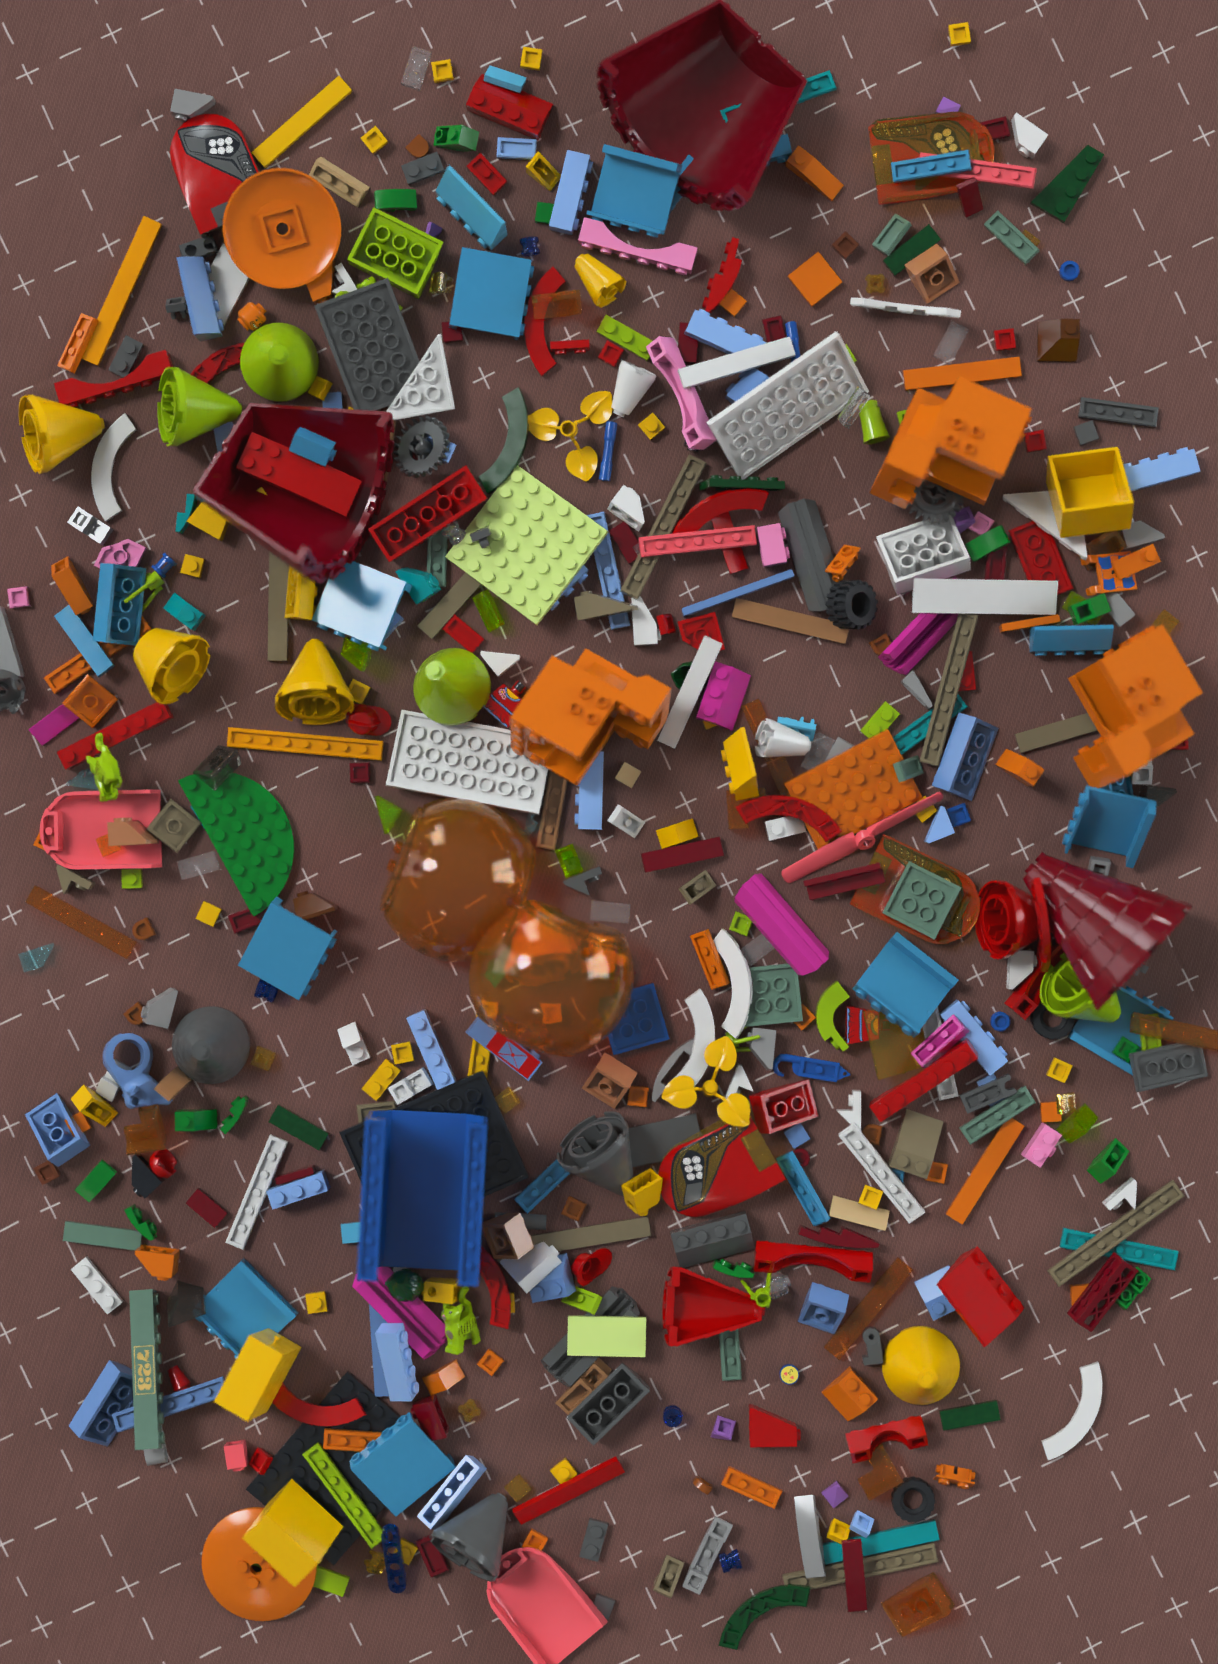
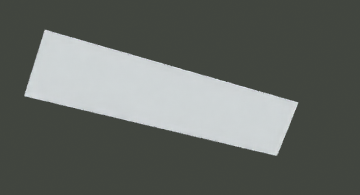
[912,578,1058,615]

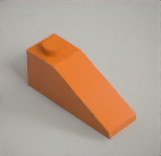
[786,145,844,201]

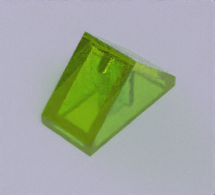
[340,637,373,672]
[374,796,404,834]
[555,843,584,878]
[1056,1103,1098,1144]

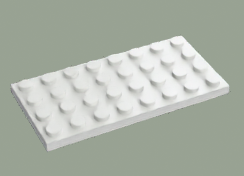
[706,332,869,480]
[386,710,548,815]

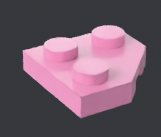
[94,539,147,568]

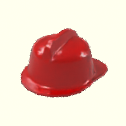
[345,704,392,736]
[570,1248,612,1286]

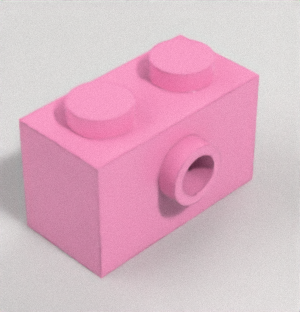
[756,523,790,567]
[1021,1122,1062,1168]

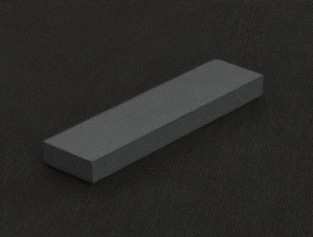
[1078,397,1159,428]

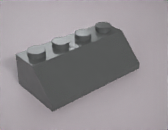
[670,1211,755,1268]
[566,1362,650,1446]

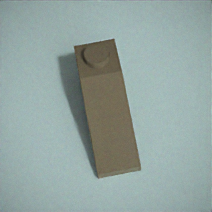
[574,591,638,620]

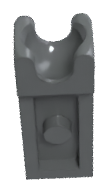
[959,1074,1017,1113]

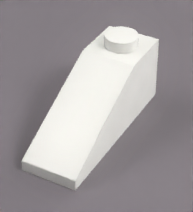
[631,596,661,646]

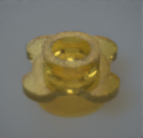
[865,274,885,294]
[458,1399,481,1422]

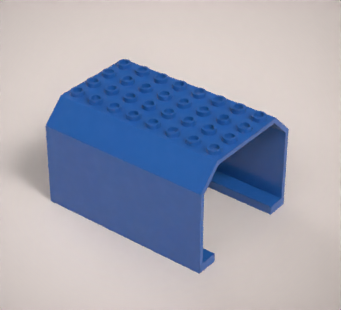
[357,1110,488,1286]

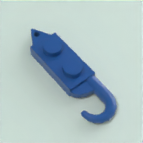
[773,1054,850,1082]

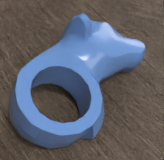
[103,1033,173,1109]

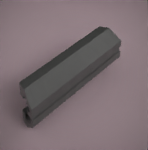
[778,498,840,611]
[540,1286,640,1387]

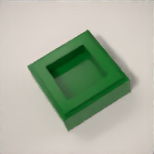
[535,202,554,224]
[1112,1036,1139,1063]

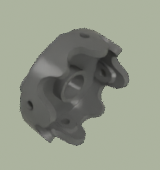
[0,669,26,714]

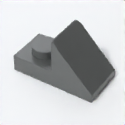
[563,866,602,896]

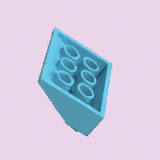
[436,166,508,250]

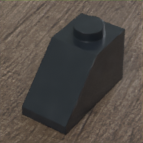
[131,1152,165,1198]

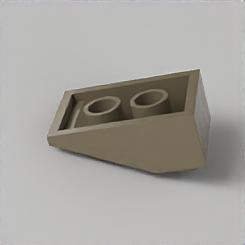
[888,1109,944,1179]

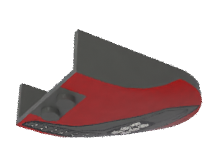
[170,114,260,238]

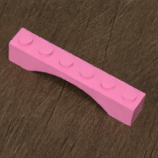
[578,217,697,275]
[646,336,717,450]

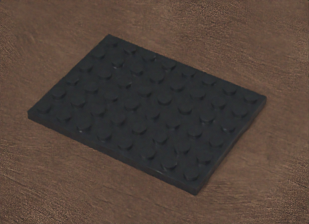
[339,1070,529,1197]
[246,1371,401,1565]

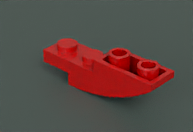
[702,237,742,314]

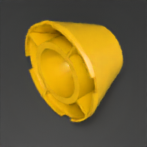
[133,628,210,704]

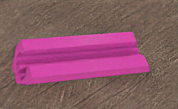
[878,576,959,675]
[734,873,829,976]
[352,1267,447,1360]

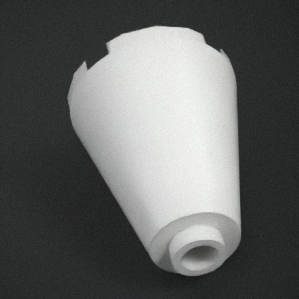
[611,360,656,417]
[755,718,811,757]

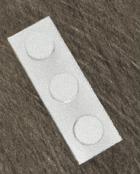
[71,1256,123,1315]

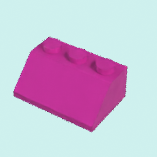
[696,661,751,731]

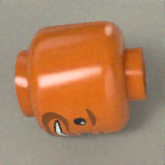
[237,302,267,331]

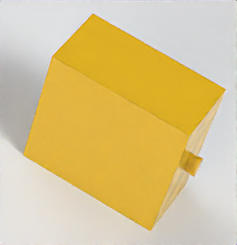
[1046,447,1134,538]
[214,1328,302,1422]
[242,1479,343,1587]

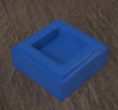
[946,803,971,828]

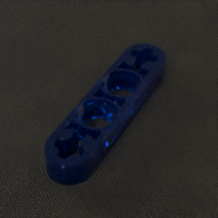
[381,1524,407,1593]

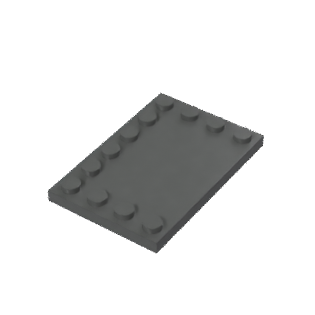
[314,278,420,411]

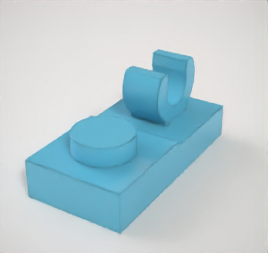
[777,717,816,741]

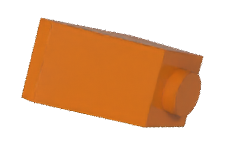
[1111,544,1161,580]

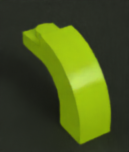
[815,981,850,1051]

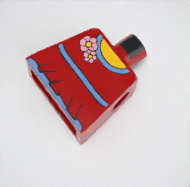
[483,680,526,728]
[845,1006,890,1044]

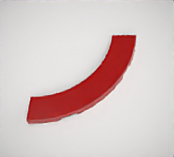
[524,266,566,377]
[191,343,244,384]
[671,488,769,534]
[735,795,842,842]
[1030,877,1051,973]
[479,1246,511,1329]
[272,1383,367,1426]

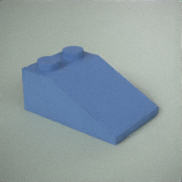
[25,1093,90,1167]

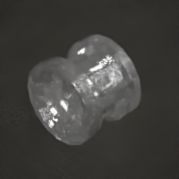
[441,521,466,545]

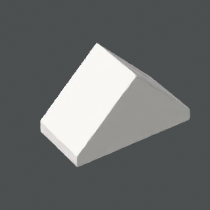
[480,651,520,677]

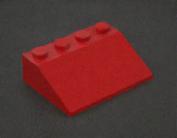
[936,1246,1025,1347]

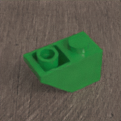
[433,125,479,152]
[1067,593,1111,625]

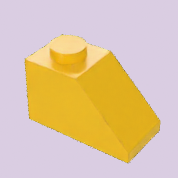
[71,1084,118,1127]

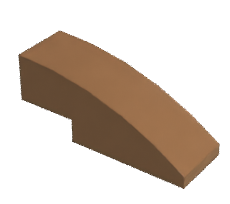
[154,1066,192,1102]
[556,1358,612,1415]

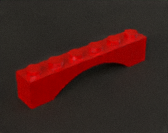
[54,349,173,408]
[57,702,174,770]
[1004,942,1064,1020]
[869,1038,978,1122]
[754,1241,873,1283]

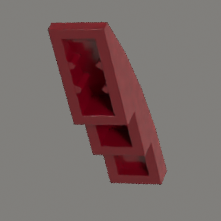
[641,836,724,873]
[797,1224,879,1248]
[841,1538,867,1612]

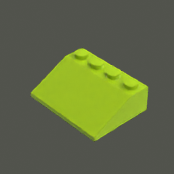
[347,207,444,299]

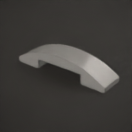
[652,1038,694,1102]
[682,1516,733,1595]

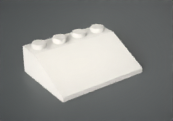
[876,515,971,595]

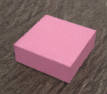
[967,511,995,536]
[7,586,30,609]

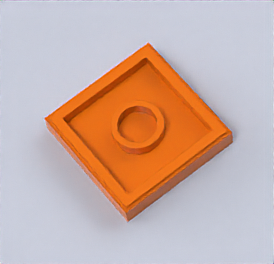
[788,252,842,307]
[62,674,118,728]

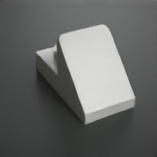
[332,263,357,296]
[607,804,645,838]
[337,1022,371,1065]
[95,1059,132,1102]
[725,1063,753,1099]
[836,1090,861,1131]
[1102,1177,1137,1210]

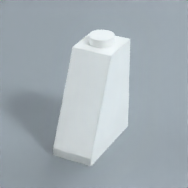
[500,1241,562,1293]

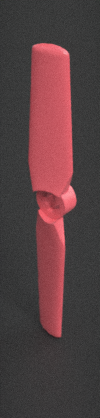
[782,792,943,883]

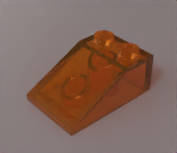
[881,1572,955,1637]

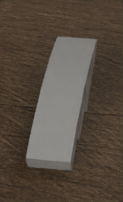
[794,1495,826,1578]

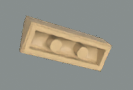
[309,157,370,207]
[828,1195,890,1231]

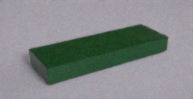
[882,224,941,277]
[269,1104,329,1150]
[939,1400,1001,1431]

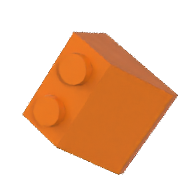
[135,1244,180,1281]
[822,1366,878,1421]

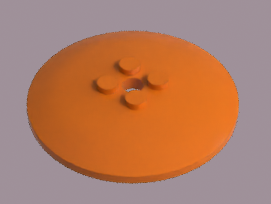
[223,168,341,289]
[202,1507,317,1621]

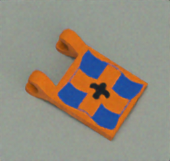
[1080,551,1137,596]

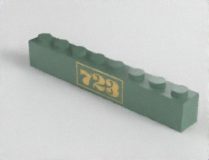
[129,1289,165,1450]

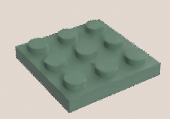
[882,861,962,940]
[745,964,803,1027]

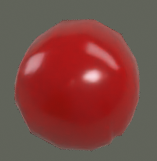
[149,1147,177,1179]

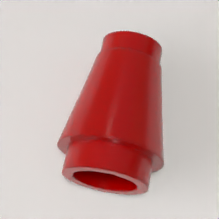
[167,1365,191,1392]

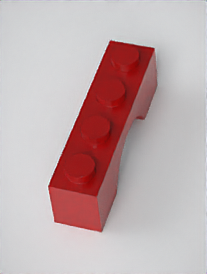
[845,1415,928,1464]

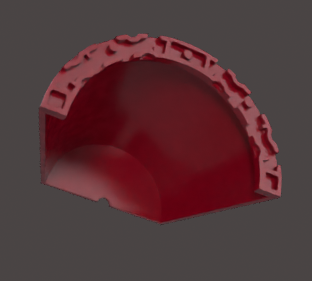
[597,0,807,211]
[193,403,394,583]

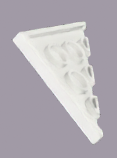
[386,334,455,421]
[1003,491,1087,560]

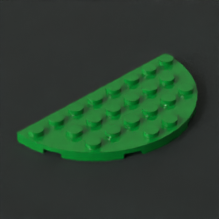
[178,771,294,917]

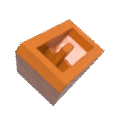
[422,1359,465,1395]

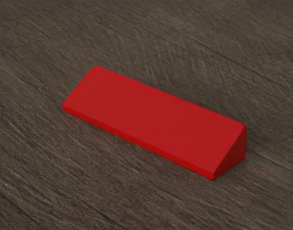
[711,512,748,575]

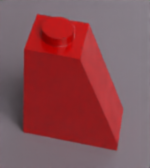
[749,1404,801,1447]

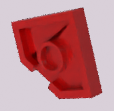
[677,612,725,651]

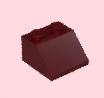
[411,1394,449,1441]

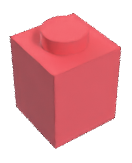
[224,1439,249,1471]

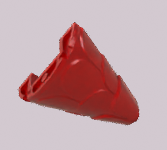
[662,1267,765,1346]

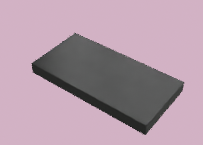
[1129,1038,1208,1092]
[628,1113,704,1167]

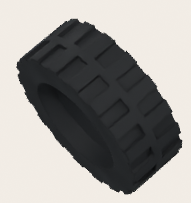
[1030,1000,1075,1040]
[891,1476,935,1523]

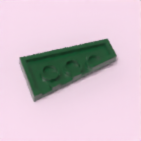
[1030,145,1104,223]
[699,475,785,491]

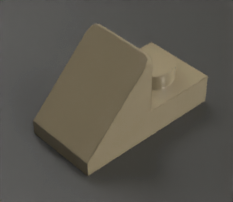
[56,864,96,894]
[679,870,717,905]
[653,1555,684,1599]

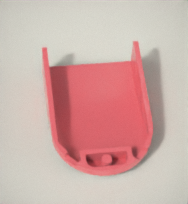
[40,790,162,870]
[486,1547,608,1664]

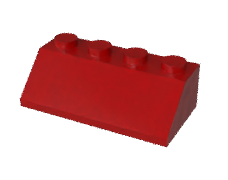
[466,74,554,141]

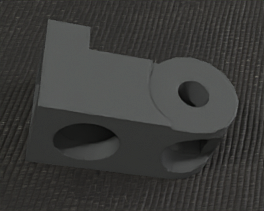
[179,236,218,258]
[862,1326,883,1366]

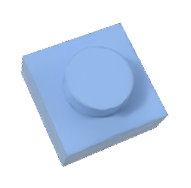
[849,1510,875,1538]

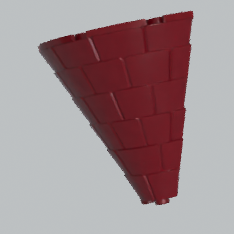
[1023,852,1193,1011]

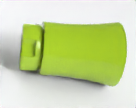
[858,400,890,445]

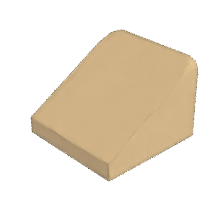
[615,762,641,788]

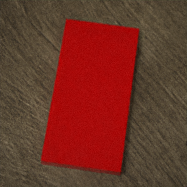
[1008,521,1073,595]

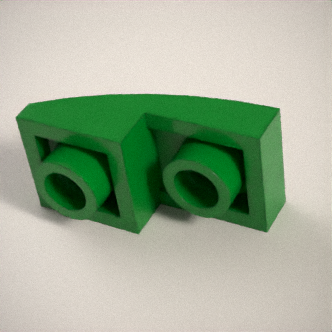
[374,189,417,212]
[965,525,1010,562]
[220,1095,248,1134]
[75,1159,117,1202]
[124,1204,158,1241]
[712,1259,754,1278]
[1113,1266,1151,1310]

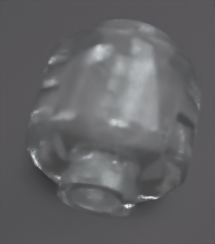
[761,1271,791,1300]

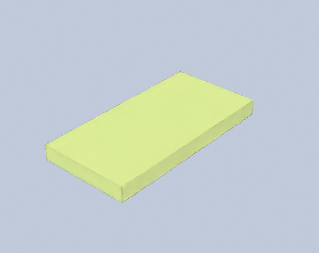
[567,1315,646,1357]

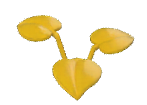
[528,391,613,482]
[661,1036,750,1127]

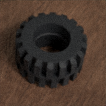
[825,580,878,629]

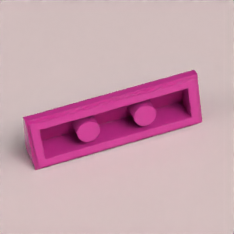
[29,704,79,746]
[911,1014,969,1069]

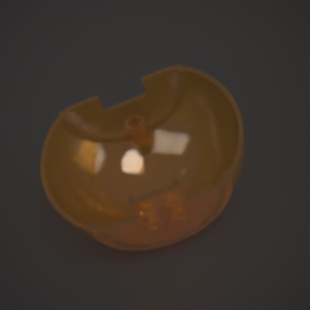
[380,798,536,962]
[469,900,635,1057]

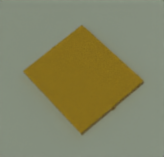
[863,1009,925,1080]

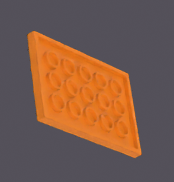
[784,729,923,850]

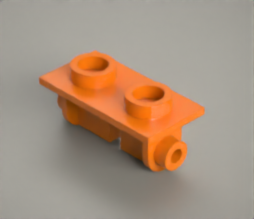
[825,544,861,582]
[933,1463,975,1489]

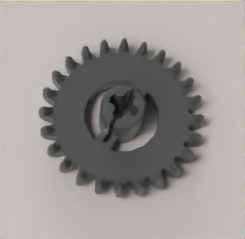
[393,416,450,478]
[907,480,964,524]

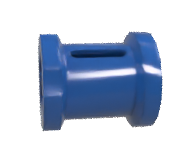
[151,552,177,578]

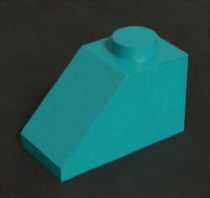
[395,567,441,605]
[163,592,206,631]

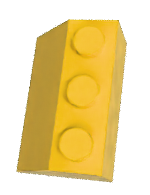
[284,566,317,621]
[721,727,759,801]

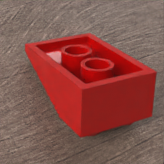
[749,1079,818,1134]

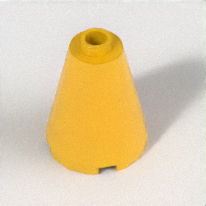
[574,254,627,308]

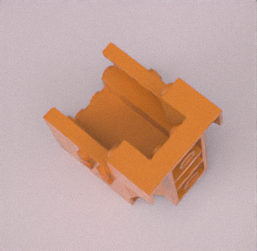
[870,376,1032,509]
[1068,624,1203,788]
[510,648,671,786]

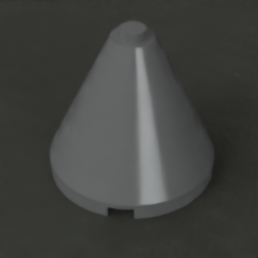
[172,1006,251,1084]
[557,1111,634,1196]
[429,1493,508,1582]

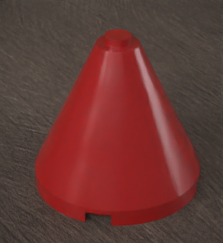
[974,880,1051,959]

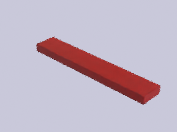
[512,1456,625,1525]

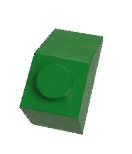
[175,1109,217,1131]
[1087,1138,1130,1184]

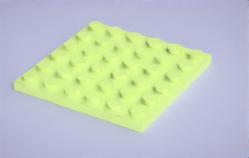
[445,466,608,626]

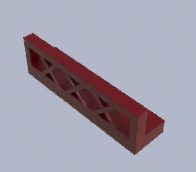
[803,862,886,900]
[1067,1252,1139,1332]

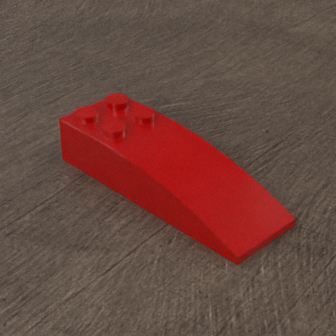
[236,432,362,517]
[368,465,488,562]

